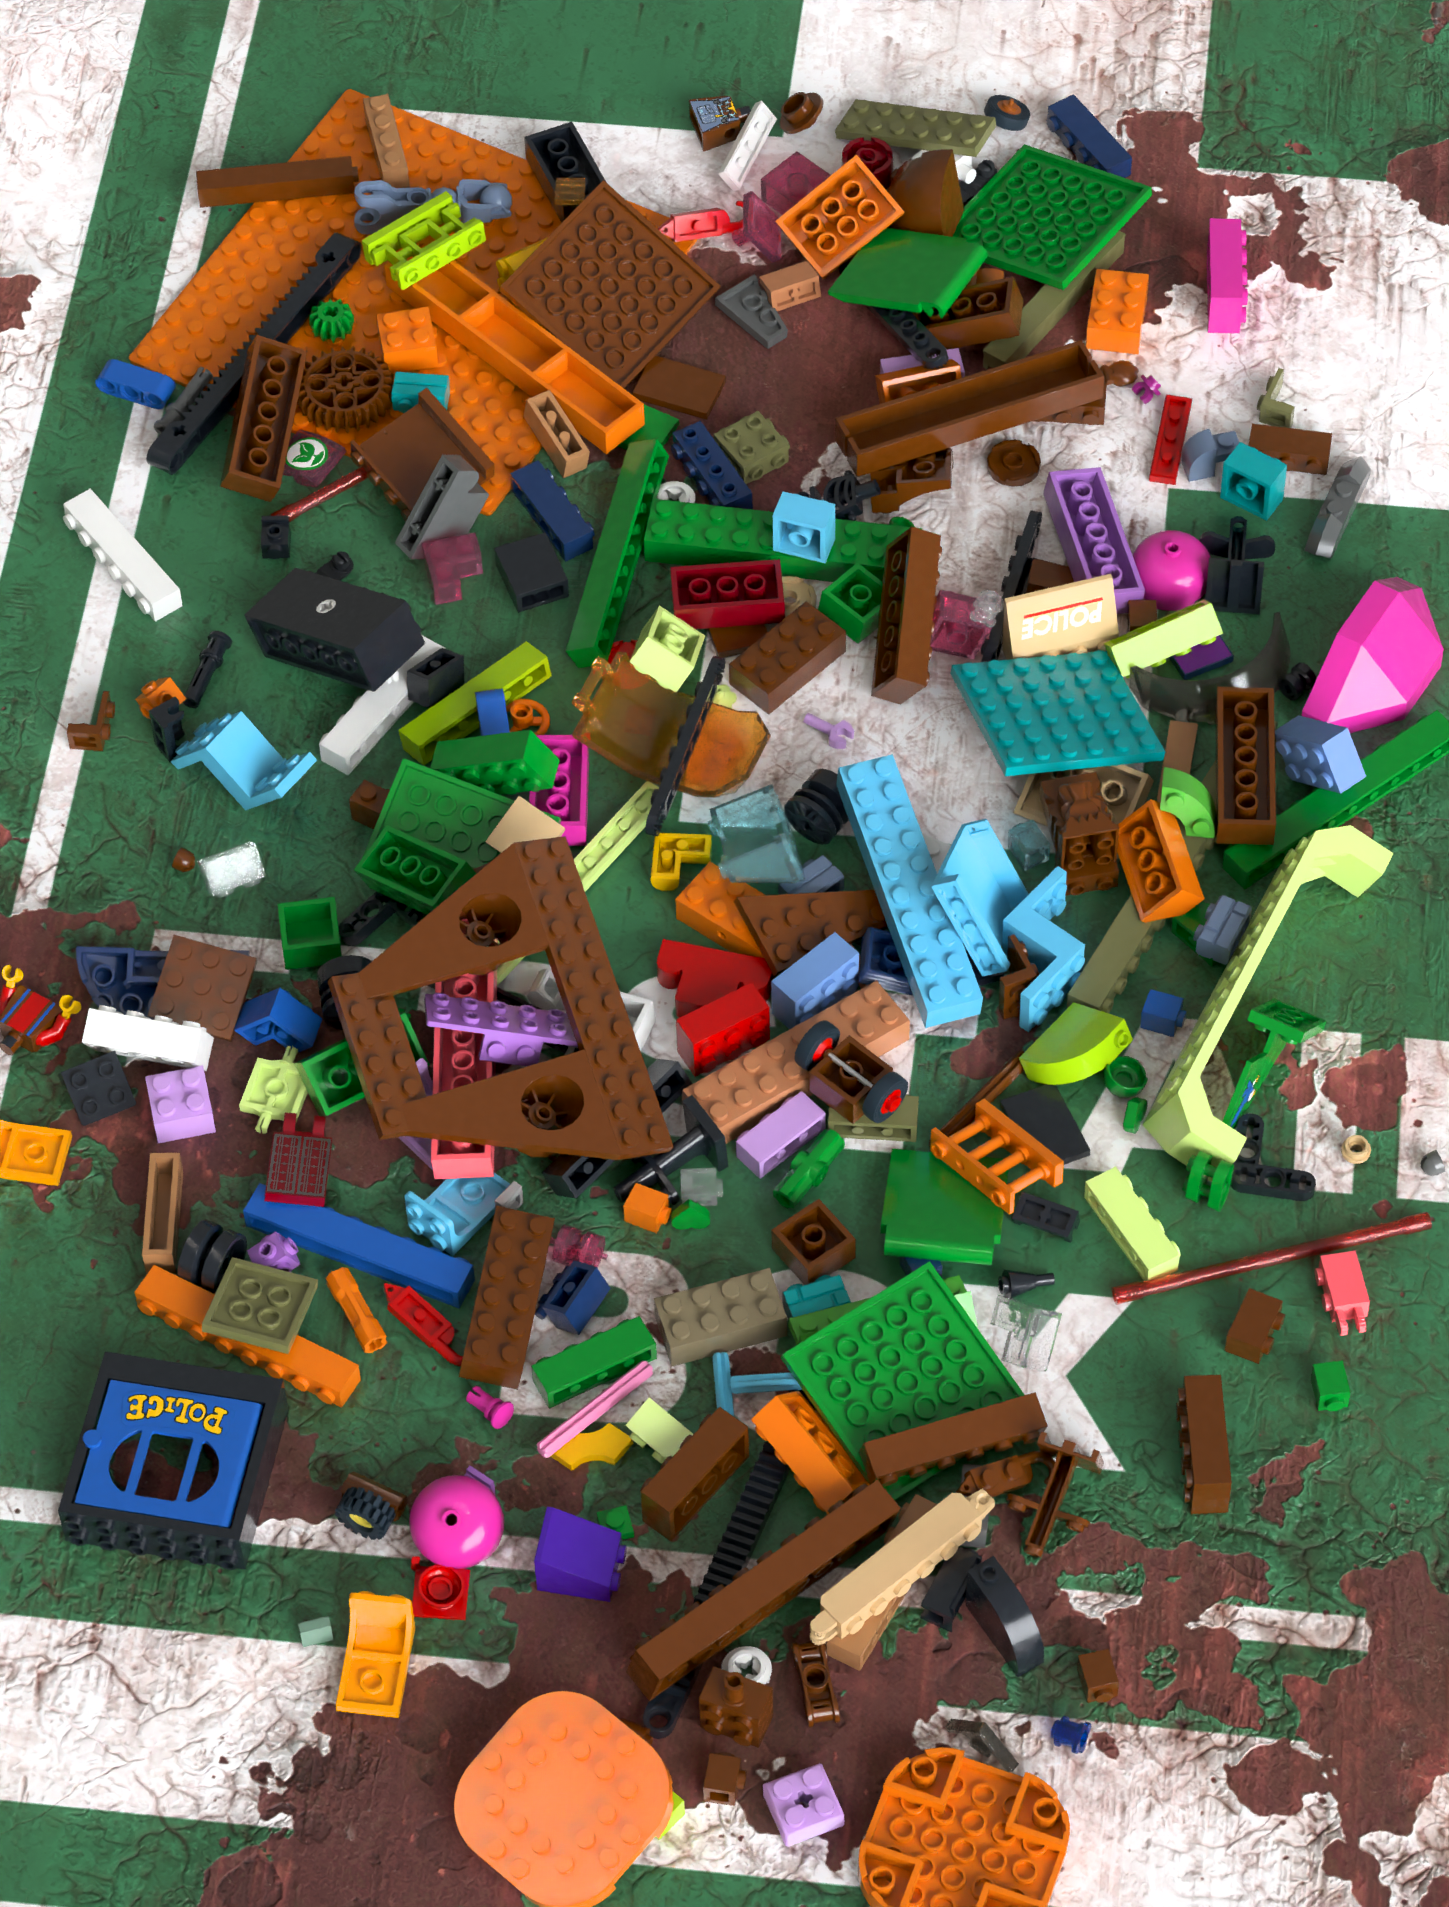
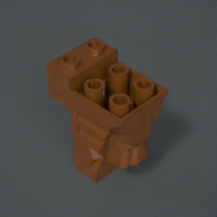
[1040,772,1119,896]

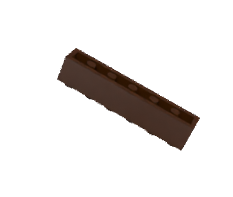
[859,1392,1048,1487]

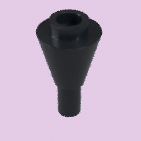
[998,1270,1055,1300]

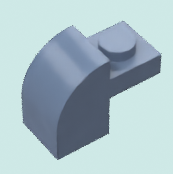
[1181,429,1239,482]

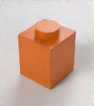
[623,1183,672,1234]

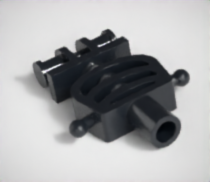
[797,470,881,521]

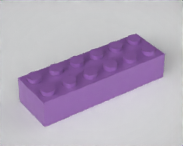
[1043,467,1145,614]

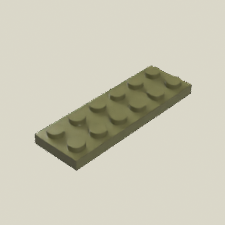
[835,99,997,157]

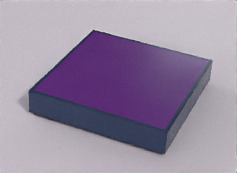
[1169,635,1234,681]

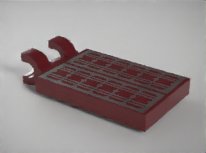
[265,1112,332,1207]

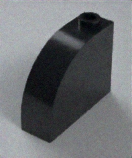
[966,1556,1044,1677]

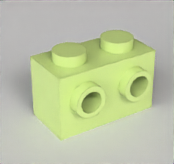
[625,1397,693,1464]

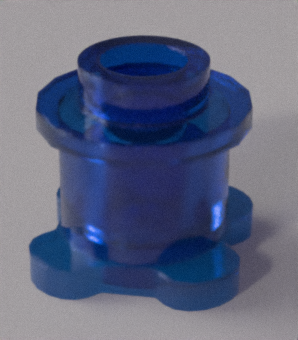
[1051,1715,1091,1754]

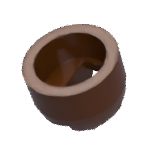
[172,847,196,872]

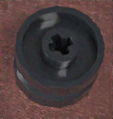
[178,1219,247,1294]

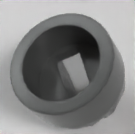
[1421,1150,1445,1176]

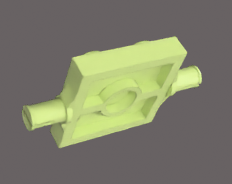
[239,1046,308,1134]

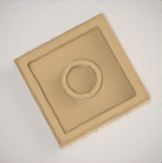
[485,796,566,853]

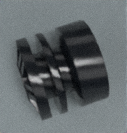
[784,768,849,845]
[317,955,372,1030]

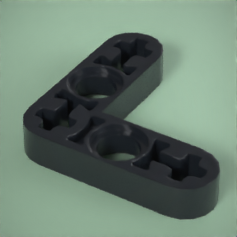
[338,891,427,946]
[1231,1113,1316,1201]

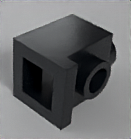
[261,516,291,559]

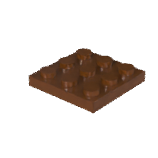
[147,935,258,1042]

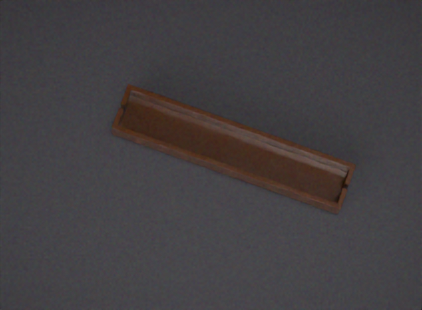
[835,340,1104,477]

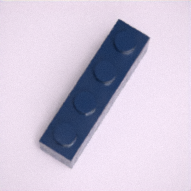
[1046,94,1132,178]
[510,460,595,562]

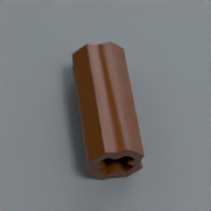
[341,1471,408,1522]

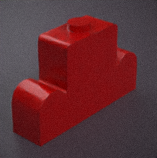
[657,939,775,1017]

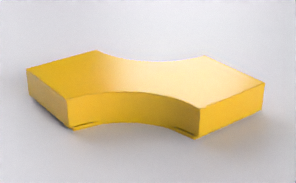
[550,1423,633,1471]

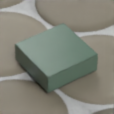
[298,1616,333,1647]

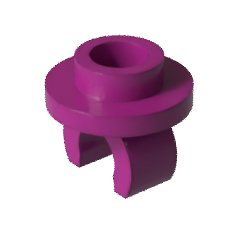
[1132,375,1161,404]

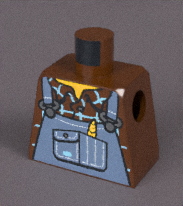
[689,96,751,152]

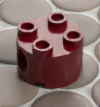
[842,137,893,189]

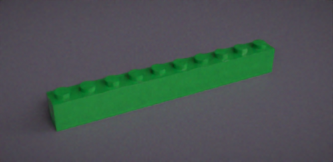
[566,438,669,668]
[1222,710,1449,890]

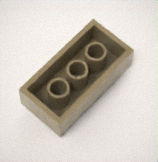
[654,1268,787,1367]

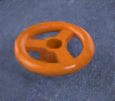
[506,699,550,735]

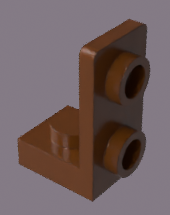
[67,691,115,751]

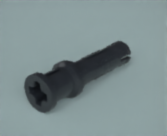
[183,631,232,708]

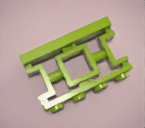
[361,191,486,290]

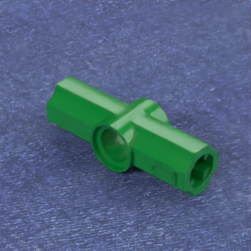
[773,1129,845,1209]

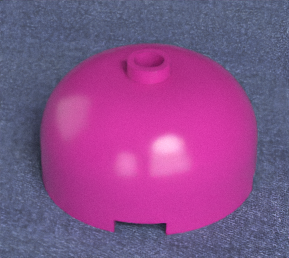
[1133,530,1211,611]
[409,1475,504,1569]

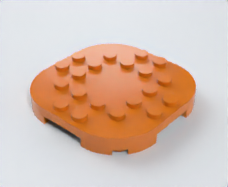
[454,1691,674,1907]
[858,1747,1070,1907]

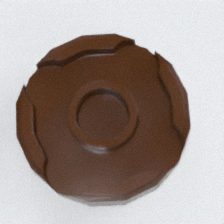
[987,439,1041,487]

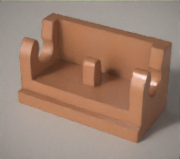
[759,261,821,311]

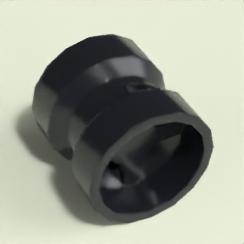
[1277,662,1316,701]

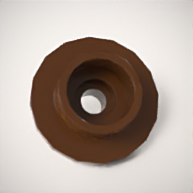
[780,92,824,134]

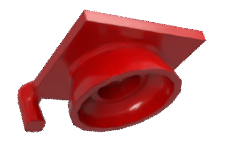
[411,1556,470,1620]

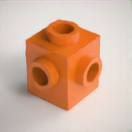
[135,677,186,719]

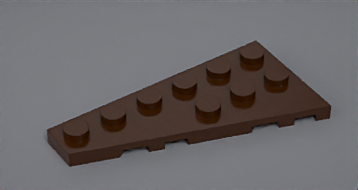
[734,890,888,976]

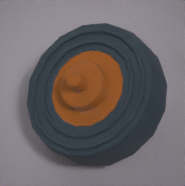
[984,95,1030,131]

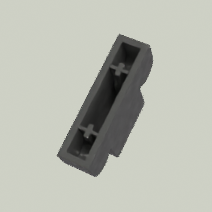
[395,454,489,559]

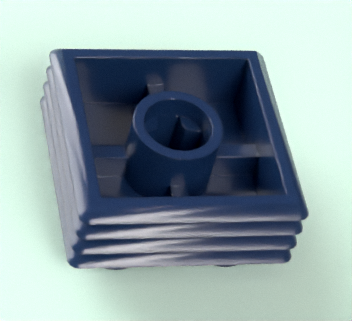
[859,927,913,995]

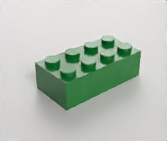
[430,730,560,795]
[354,825,477,915]
[294,1012,430,1116]

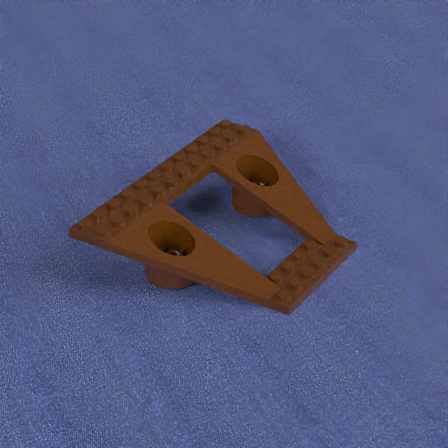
[328,836,674,1160]

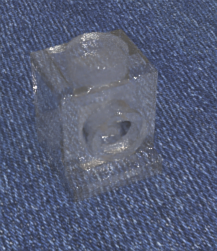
[680,1168,723,1206]

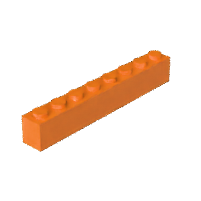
[135,1265,361,1408]

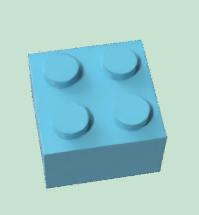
[772,491,835,563]

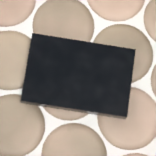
[1000,1084,1090,1165]

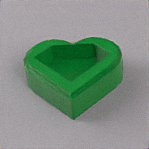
[1123,1097,1147,1134]
[671,1199,710,1230]

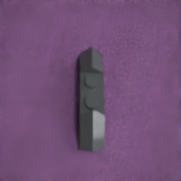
[1305,456,1371,558]

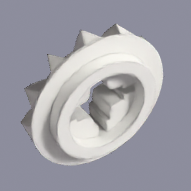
[656,481,695,503]
[721,1646,772,1685]

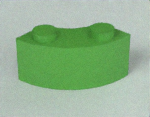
[1160,767,1216,838]

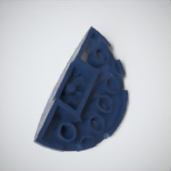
[76,946,250,1020]

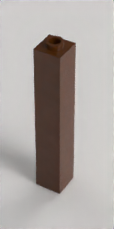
[196,156,359,208]

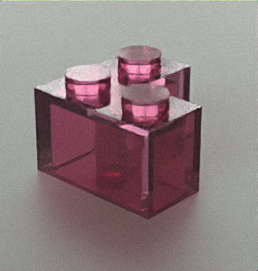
[422,532,483,605]

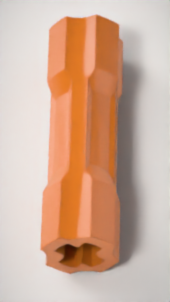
[326,1267,387,1353]

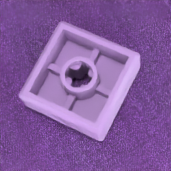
[763,1763,845,1846]

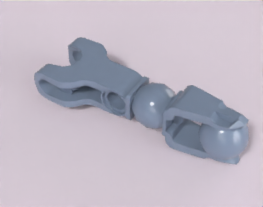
[354,179,512,234]

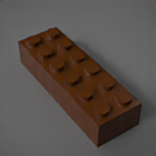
[220,335,307,502]
[871,526,942,705]
[1215,687,1276,845]
[459,1206,555,1390]

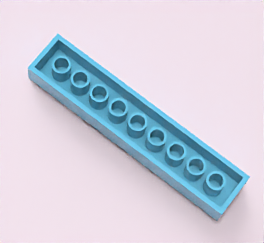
[836,754,983,1028]

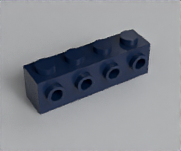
[671,421,753,510]

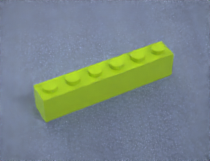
[398,641,552,765]

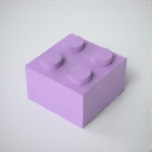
[145,1065,216,1143]

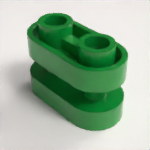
[1182,1151,1234,1212]

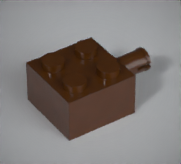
[699,1666,773,1748]

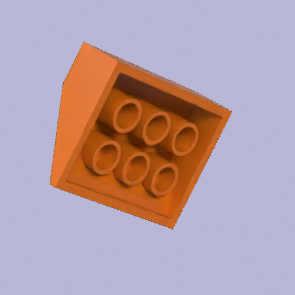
[775,155,905,279]

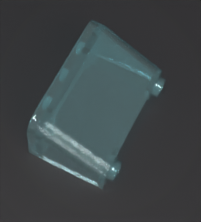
[708,784,806,884]

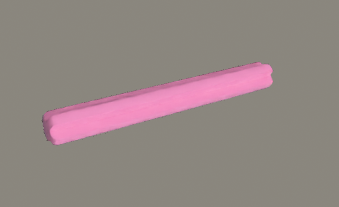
[537,1360,653,1458]

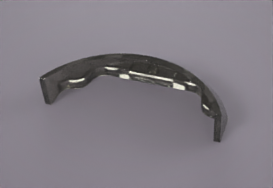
[1129,611,1290,725]

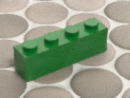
[531,1316,657,1409]

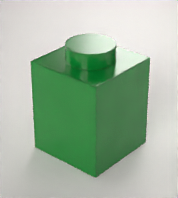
[1311,1360,1350,1411]

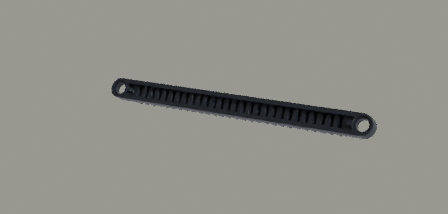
[643,1390,817,1739]

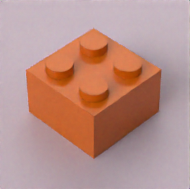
[376,306,438,374]

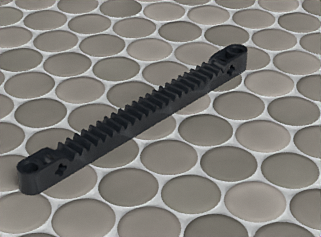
[146,232,362,475]

